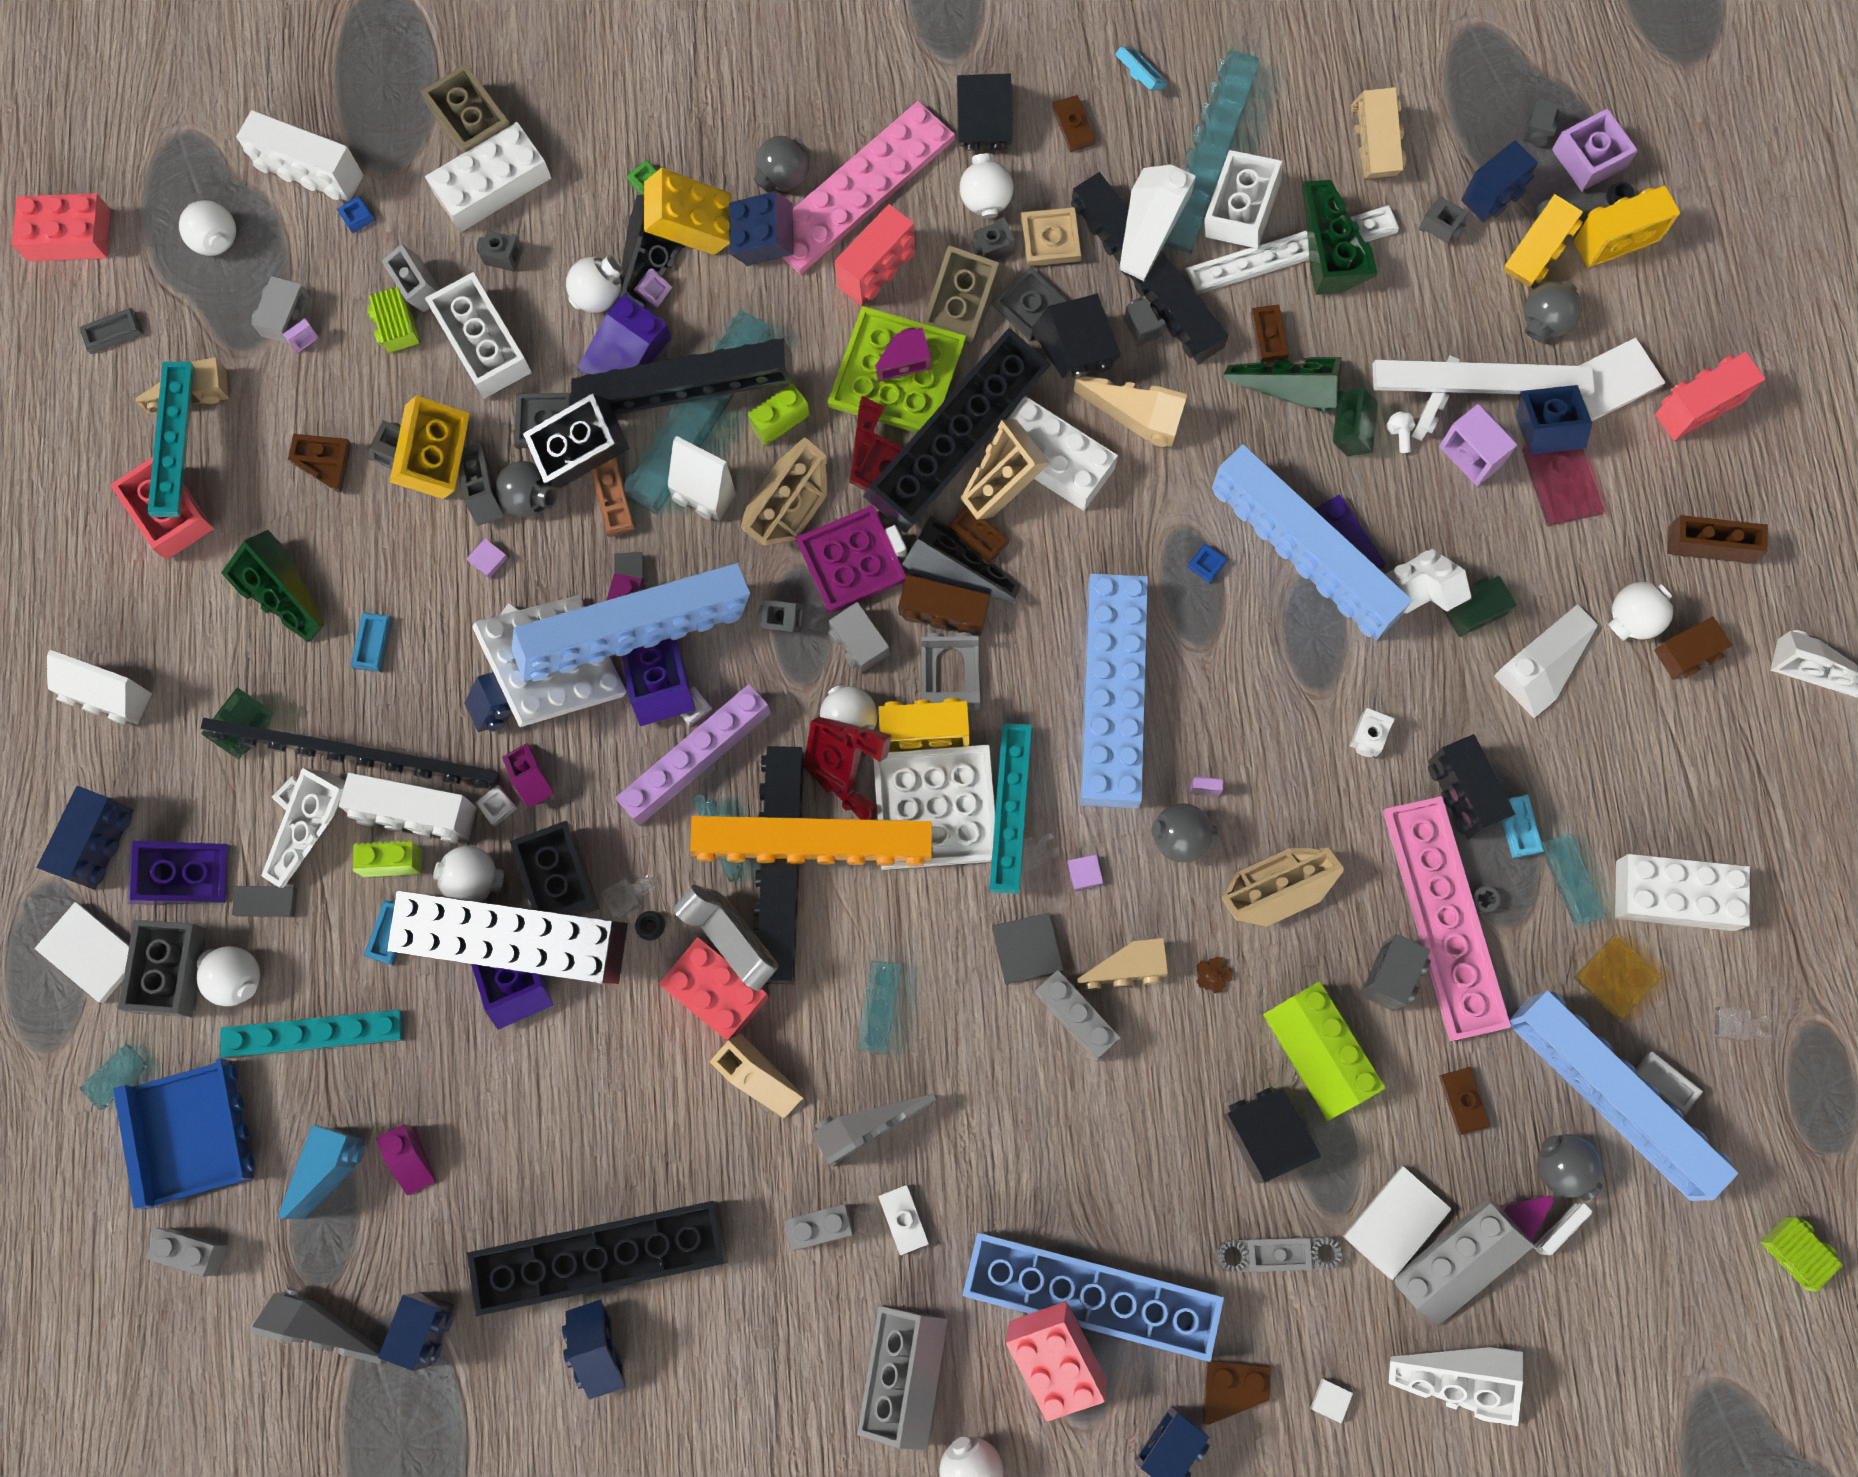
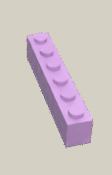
[615,684,771,826]

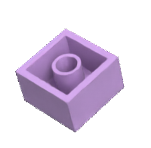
[1552,108,1638,191]
[1439,404,1517,486]

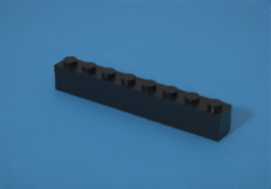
[1071,172,1228,364]
[571,338,793,415]
[753,746,804,985]

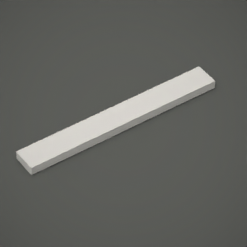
[1185,205,1399,295]
[1372,360,1595,396]

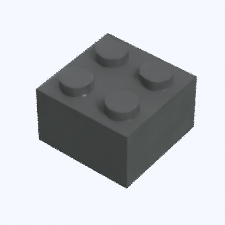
[1360,933,1431,1011]

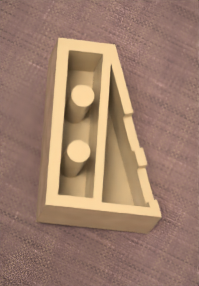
[1351,87,1406,179]
[961,419,1050,520]

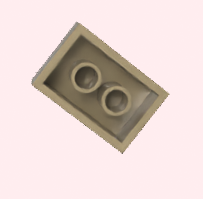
[421,64,510,154]

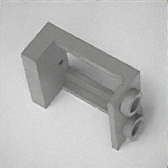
[921,632,980,710]

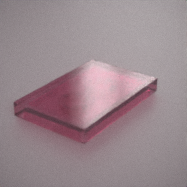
[1522,446,1604,527]

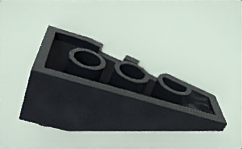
[618,194,686,307]
[902,515,1020,603]

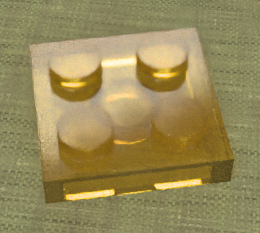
[1573,934,1662,1021]

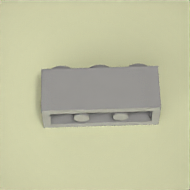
[1035,970,1120,1061]

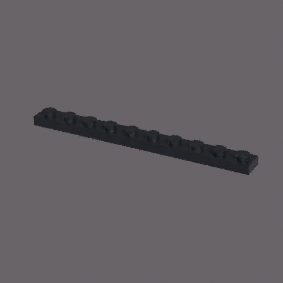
[200,717,500,790]

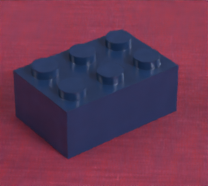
[36,786,133,890]

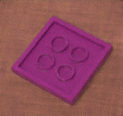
[795,505,906,615]

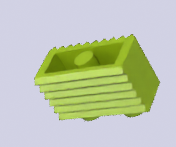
[367,286,420,353]
[748,384,810,446]
[353,840,422,877]
[1760,1217,1843,1292]

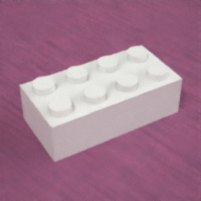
[236,110,364,202]
[425,122,551,233]
[425,272,532,399]
[993,396,1118,511]
[338,773,477,844]
[1615,854,1750,931]

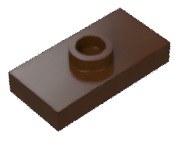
[1052,95,1096,152]
[948,506,1009,563]
[1438,1067,1490,1135]

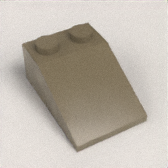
[923,245,1006,343]

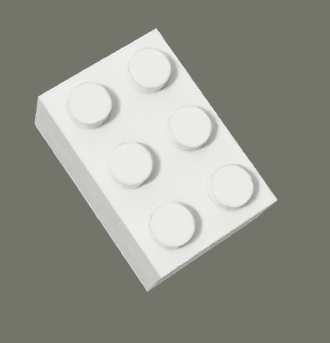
[1205,150,1282,249]

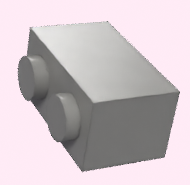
[382,244,440,312]
[251,276,310,344]
[828,602,890,674]
[784,1204,854,1251]
[145,1228,228,1277]

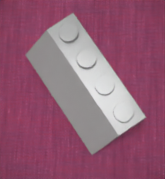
[1395,1196,1534,1326]
[857,1306,948,1450]

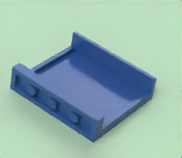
[113,1058,255,1209]

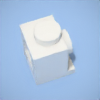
[1349,708,1394,757]

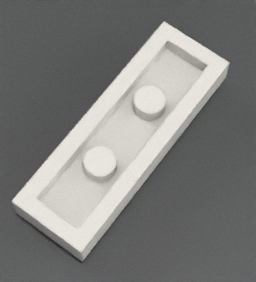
[1411,355,1460,441]

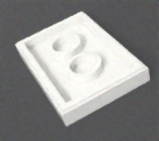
[1579,338,1666,421]
[34,902,129,1003]
[1342,1166,1451,1280]

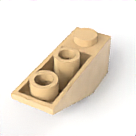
[136,357,229,414]
[1076,938,1168,991]
[709,1033,805,1118]

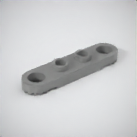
[1216,1237,1343,1273]

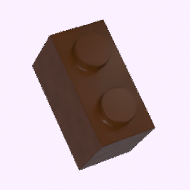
[1654,616,1732,679]

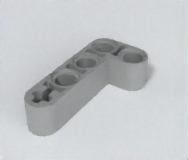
[673,885,779,991]

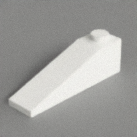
[1119,165,1196,281]
[1494,604,1598,718]
[1770,630,1858,698]
[261,768,346,888]
[1389,1347,1523,1426]

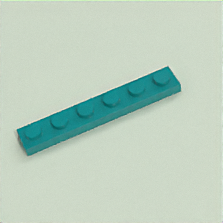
[148,362,194,517]
[989,723,1032,894]
[220,1010,404,1059]

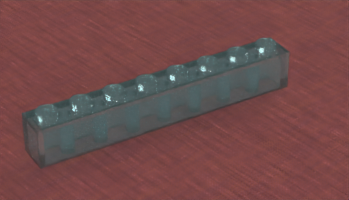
[1164,49,1260,254]
[624,310,771,515]

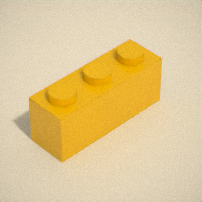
[1503,194,1583,288]

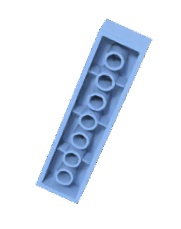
[1212,445,1413,641]
[512,563,750,682]
[1080,574,1148,808]
[1509,990,1738,1201]
[962,1232,1224,1362]

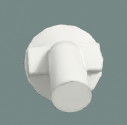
[1386,412,1415,453]

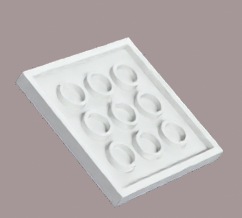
[472,595,627,727]
[873,745,995,870]

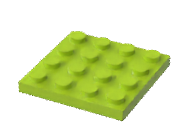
[827,306,966,433]

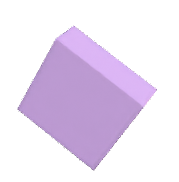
[634,269,673,308]
[282,319,319,353]
[466,538,508,579]
[1190,777,1223,796]
[1067,855,1103,891]

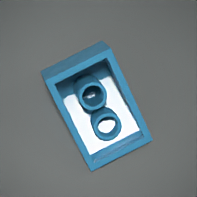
[278,1125,366,1219]

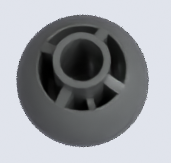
[754,136,809,193]
[1524,280,1582,343]
[495,461,557,517]
[1151,803,1219,863]
[1537,1134,1603,1201]

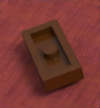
[1250,304,1289,363]

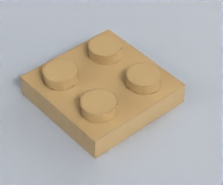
[1021,207,1081,267]

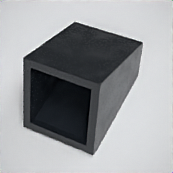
[956,73,1012,151]
[1032,293,1121,379]
[1223,1086,1321,1184]

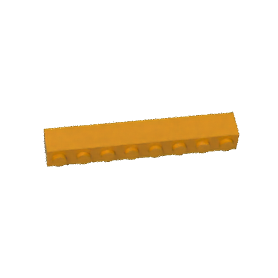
[690,816,932,866]

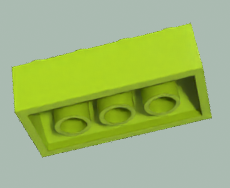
[1263,981,1386,1121]

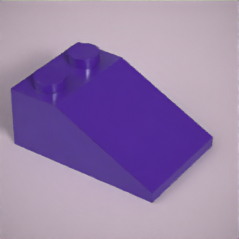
[577,294,672,374]
[621,638,696,727]
[127,841,227,905]
[471,964,554,1030]

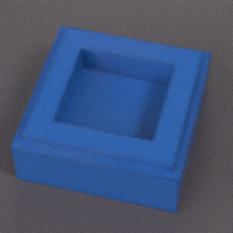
[337,196,375,234]
[1187,543,1228,584]

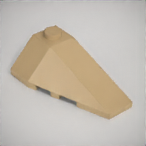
[1074,376,1187,447]

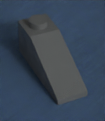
[459,442,504,526]

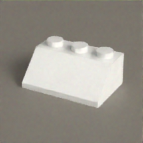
[47,650,152,725]

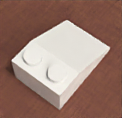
[668,436,736,521]

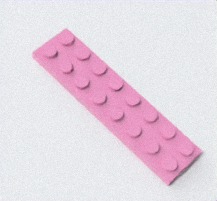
[782,101,955,275]
[1383,796,1511,1042]

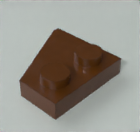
[288,434,351,493]
[1202,1360,1271,1425]

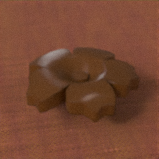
[1196,956,1232,994]

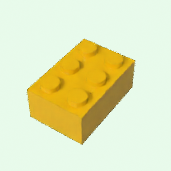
[644,168,732,255]
[1573,185,1680,269]
[389,395,470,499]
[879,698,969,752]

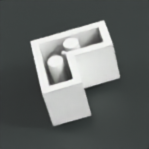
[1385,549,1471,614]

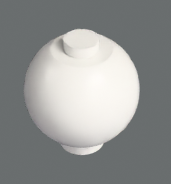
[959,153,1014,219]
[179,200,236,256]
[566,256,623,313]
[1608,582,1673,641]
[820,685,878,730]
[433,846,504,902]
[197,946,260,1006]
[939,1437,1003,1477]

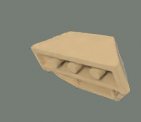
[741,438,827,545]
[1221,848,1344,927]

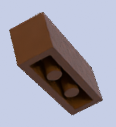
[1667,515,1768,563]
[898,575,990,636]

